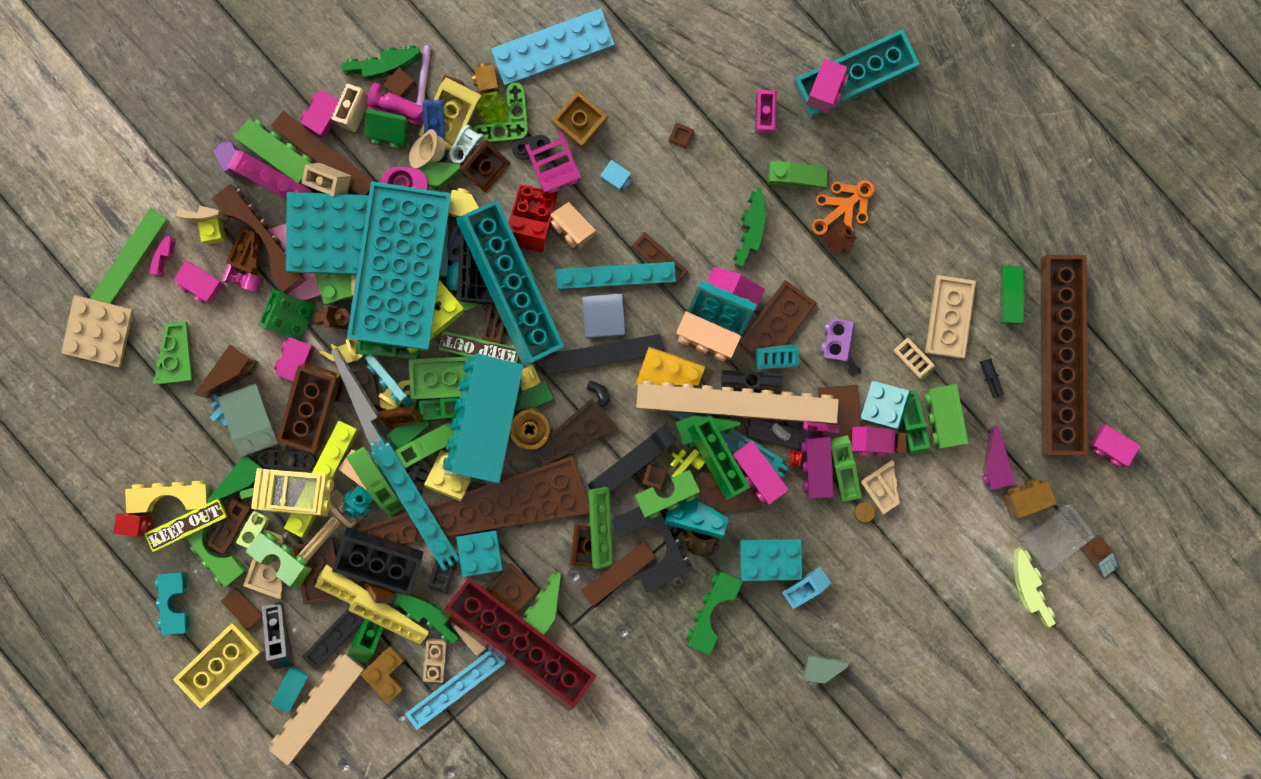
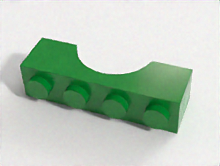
[686,571,743,655]

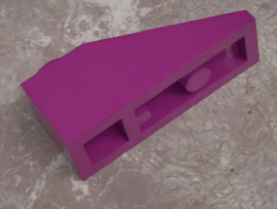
[982,426,1016,490]

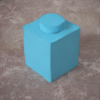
[600,160,632,192]

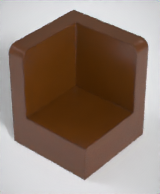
[642,464,667,489]

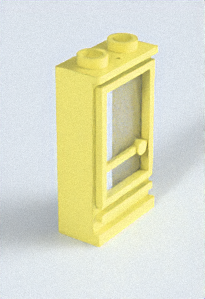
[251,468,334,517]

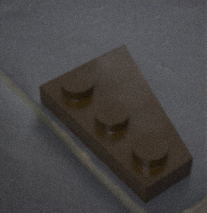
[335,368,380,406]

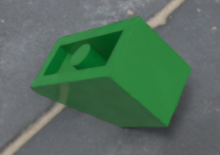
[347,618,384,663]

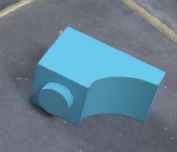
[782,567,831,609]

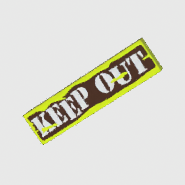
[145,499,227,552]

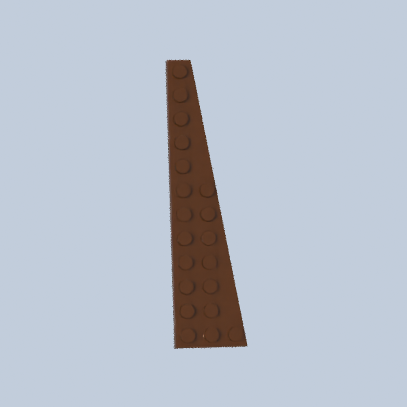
[356,456,590,544]

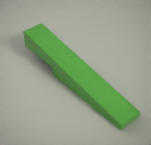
[90,207,171,304]

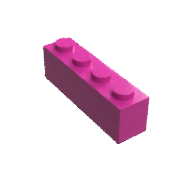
[227,150,312,201]

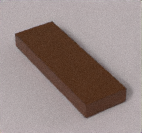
[631,232,688,286]

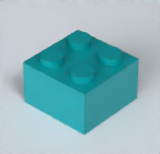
[456,530,504,577]

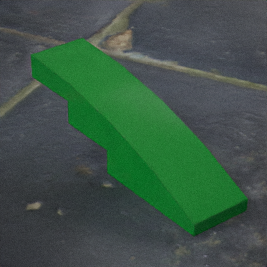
[418,397,460,421]

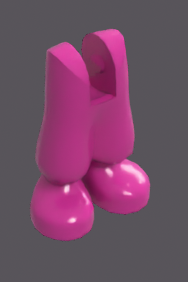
[367,82,423,125]

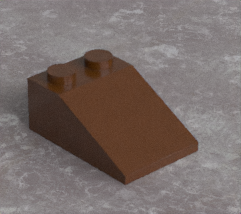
[194,345,258,398]

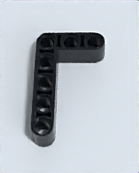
[587,424,677,493]

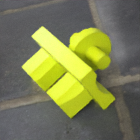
[670,449,705,477]

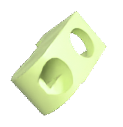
[236,511,269,548]

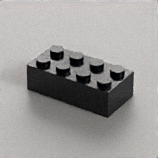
[332,527,424,596]

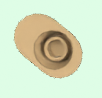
[409,129,449,169]

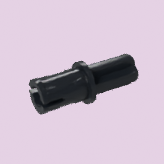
[979,358,1004,398]

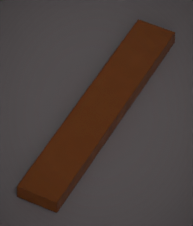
[271,111,373,195]

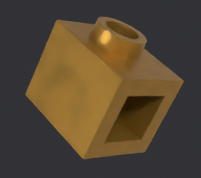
[472,63,500,95]

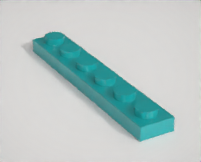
[556,262,676,289]

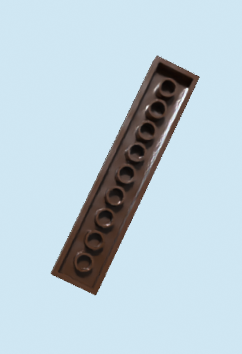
[1041,255,1088,456]

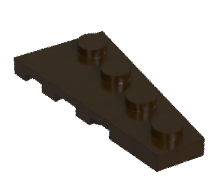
[532,398,618,465]

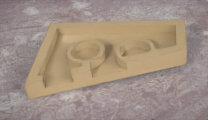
[243,529,284,600]

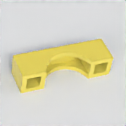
[125,481,211,513]

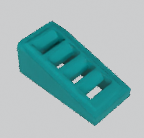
[756,344,799,369]

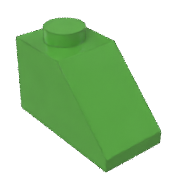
[420,162,461,191]

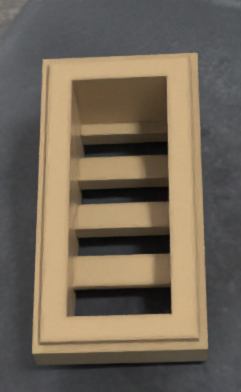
[893,338,935,381]

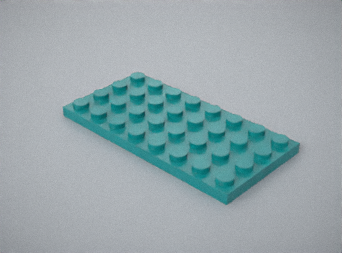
[347,181,451,351]
[286,192,448,277]

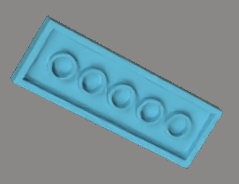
[491,8,615,87]

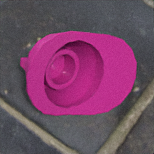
[381,167,428,190]

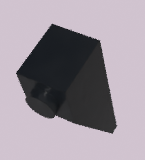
[262,602,293,670]

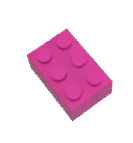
[732,441,789,504]

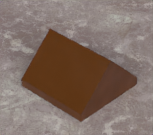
[460,139,510,193]
[570,524,593,567]

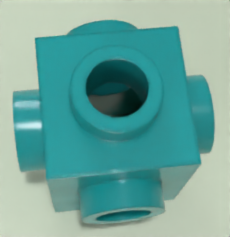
[341,485,373,521]

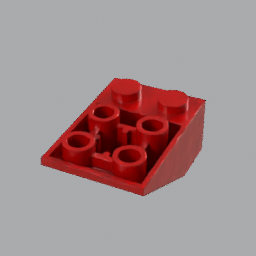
[508,184,558,253]

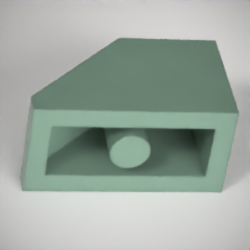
[803,654,848,686]

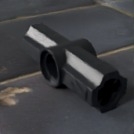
[721,370,782,391]

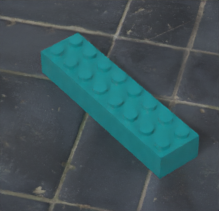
[456,200,565,365]

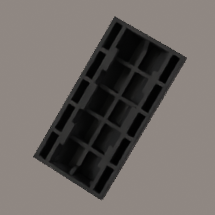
[457,230,494,304]

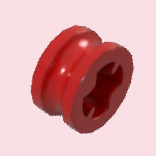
[789,450,802,468]

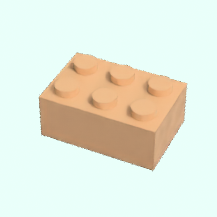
[675,312,741,362]

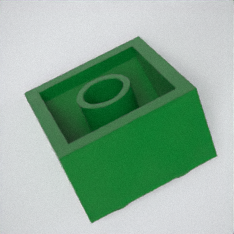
[365,109,411,150]

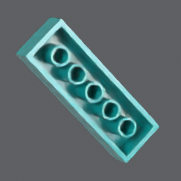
[793,29,920,119]

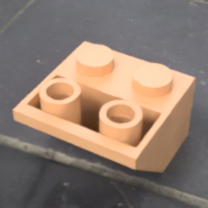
[550,202,596,249]

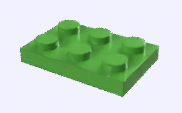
[409,357,469,400]

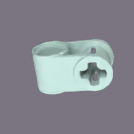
[449,124,484,163]

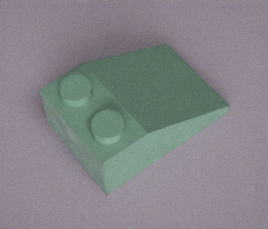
[218,383,278,457]

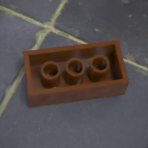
[277,363,342,454]

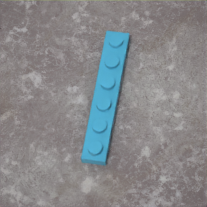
[405,650,505,730]

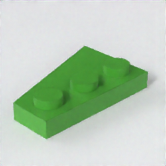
[152,321,193,385]

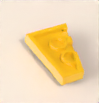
[636,347,705,385]

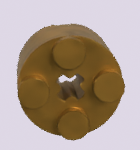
[510,407,550,450]

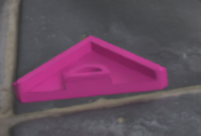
[802,421,840,433]

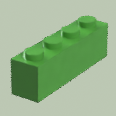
[234,118,313,185]

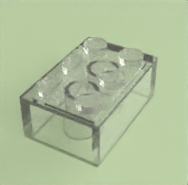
[1018,504,1095,573]

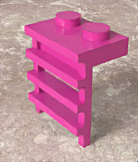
[525,130,581,193]

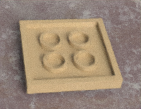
[61,295,134,367]

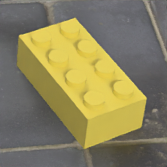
[173,621,265,709]

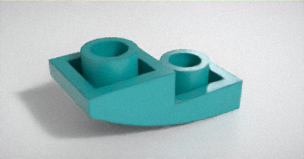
[270,666,309,713]

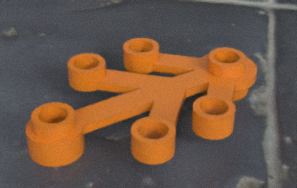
[811,180,875,236]

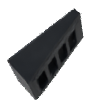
[427,553,459,594]

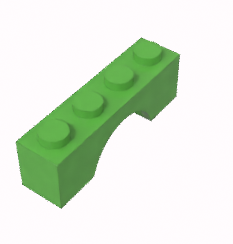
[183,509,248,587]

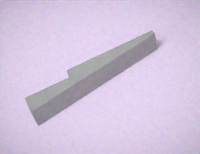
[331,347,387,451]

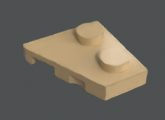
[860,460,900,515]

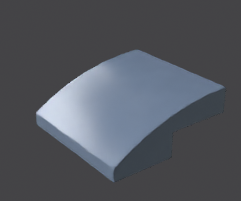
[583,294,625,339]

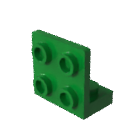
[258,289,315,341]

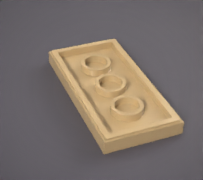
[925,275,976,359]

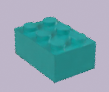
[739,539,802,581]

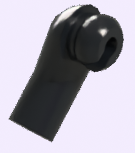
[586,380,610,407]

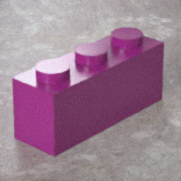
[801,435,833,499]

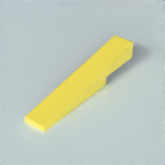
[314,564,429,645]

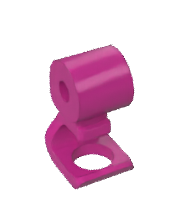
[221,264,263,293]

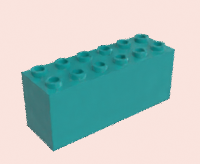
[442,353,523,485]

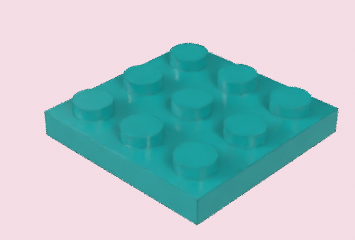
[688,280,757,339]

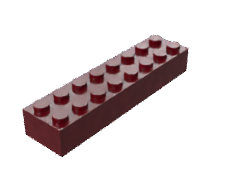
[441,577,597,711]

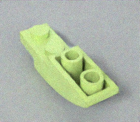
[1013,548,1056,627]

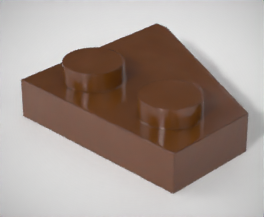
[226,227,260,275]

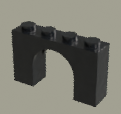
[611,506,691,592]

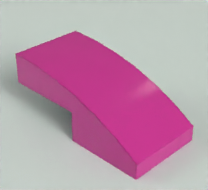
[149,236,176,277]

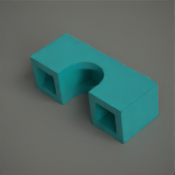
[155,572,191,635]

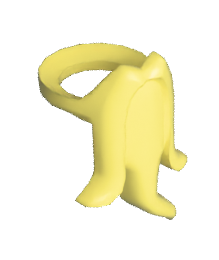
[319,339,363,363]
[379,380,410,410]

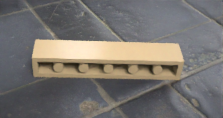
[269,653,367,765]

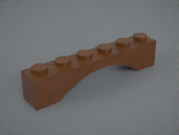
[211,184,306,294]

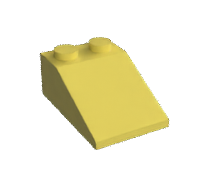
[419,77,482,151]

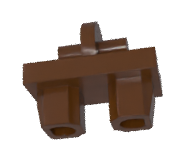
[315,307,351,329]

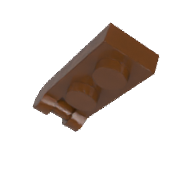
[206,496,252,555]

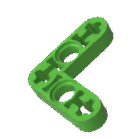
[472,83,528,143]

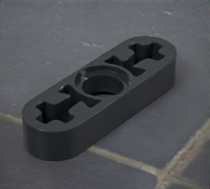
[257,449,317,470]

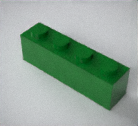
[687,416,750,500]

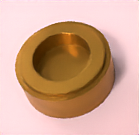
[854,502,875,522]

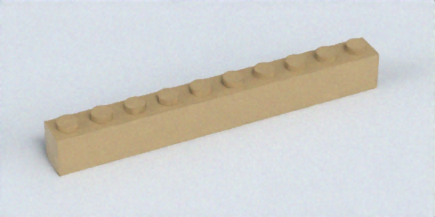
[636,381,838,424]

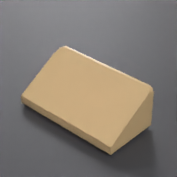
[328,489,364,532]

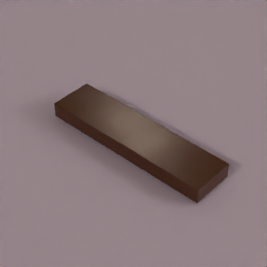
[581,541,656,606]

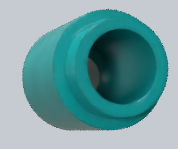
[445,262,459,291]

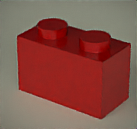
[113,513,153,537]

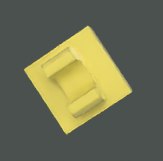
[520,365,541,391]

